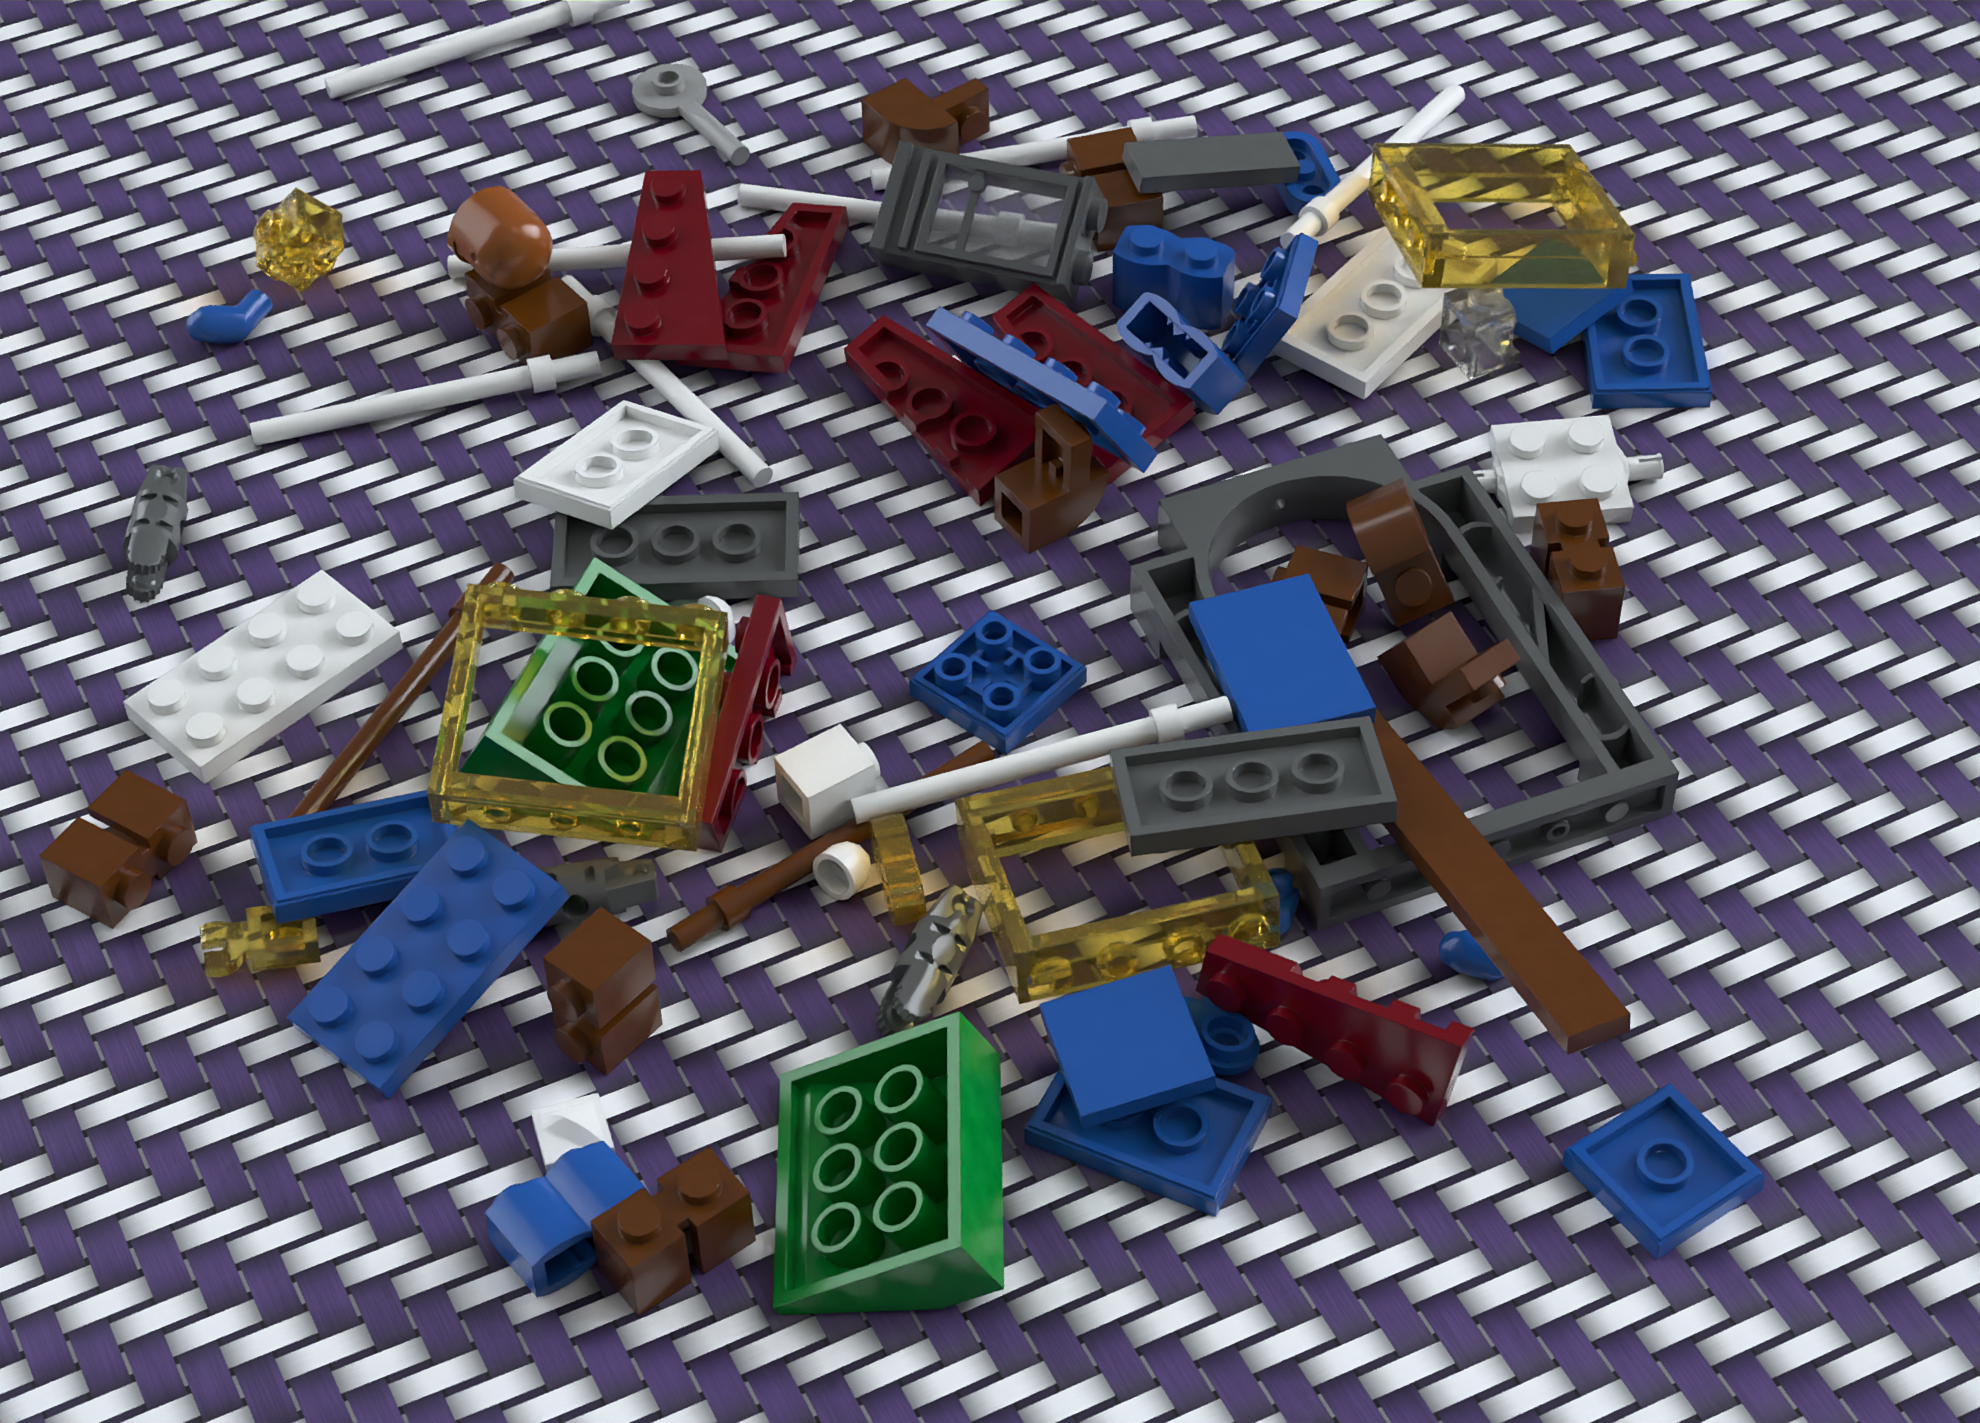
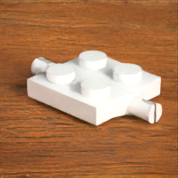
[1473,415,1664,533]

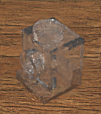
[1439,279,1520,380]

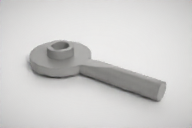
[632,63,750,166]

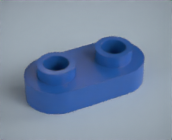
[1274,131,1341,216]

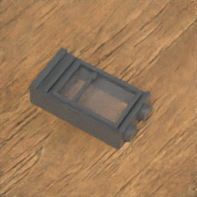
[869,141,1108,303]

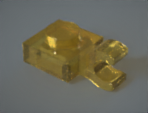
[200,905,321,977]

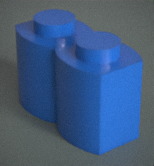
[1112,225,1235,330]
[1116,292,1246,415]
[485,1141,652,1297]

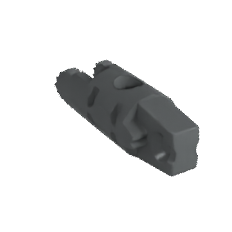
[123,464,188,603]
[539,857,659,927]
[875,884,984,1037]

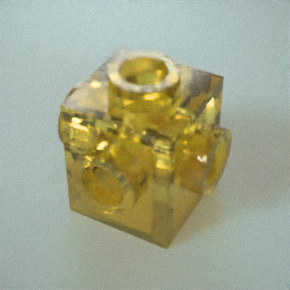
[253,187,344,292]

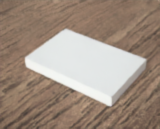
[513,400,720,530]

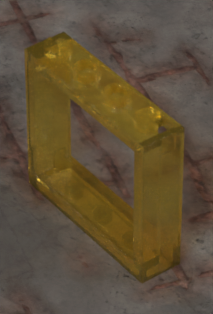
[1367,143,1638,288]
[427,582,729,852]
[955,766,1280,1004]

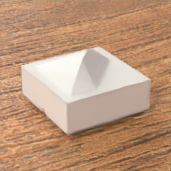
[531,1093,615,1173]

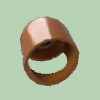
[447,186,553,290]

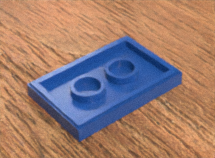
[1580,273,1712,409]
[1189,573,1376,733]
[249,787,458,924]
[1024,1068,1273,1217]

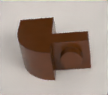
[861,78,990,165]
[994,403,1110,554]
[1346,478,1455,627]
[1377,611,1521,730]

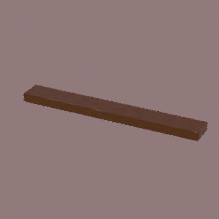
[1372,709,1631,1055]

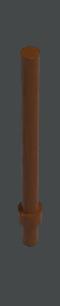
[286,563,514,819]
[666,741,995,952]

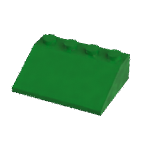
[460,557,738,846]
[773,1011,1004,1315]

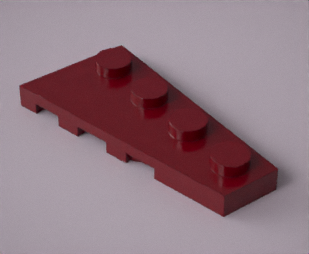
[611,170,729,360]
[676,203,849,374]
[992,283,1195,485]
[844,315,1040,507]
[682,594,797,853]
[1195,933,1475,1127]

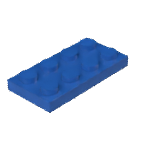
[926,306,1158,473]
[287,818,569,1100]

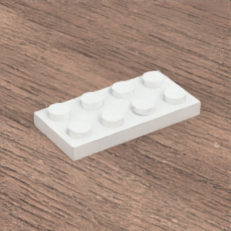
[1271,212,1497,400]
[123,570,403,784]

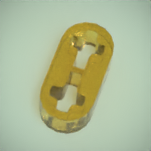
[869,813,927,927]

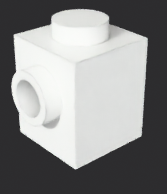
[774,724,880,840]

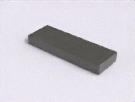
[1122,132,1301,194]

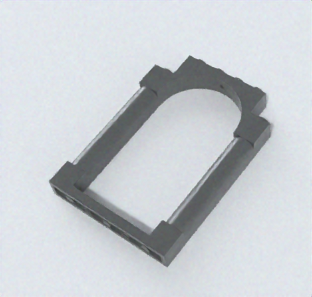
[1130,434,1679,931]

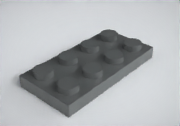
[550,492,800,604]
[1109,716,1398,857]

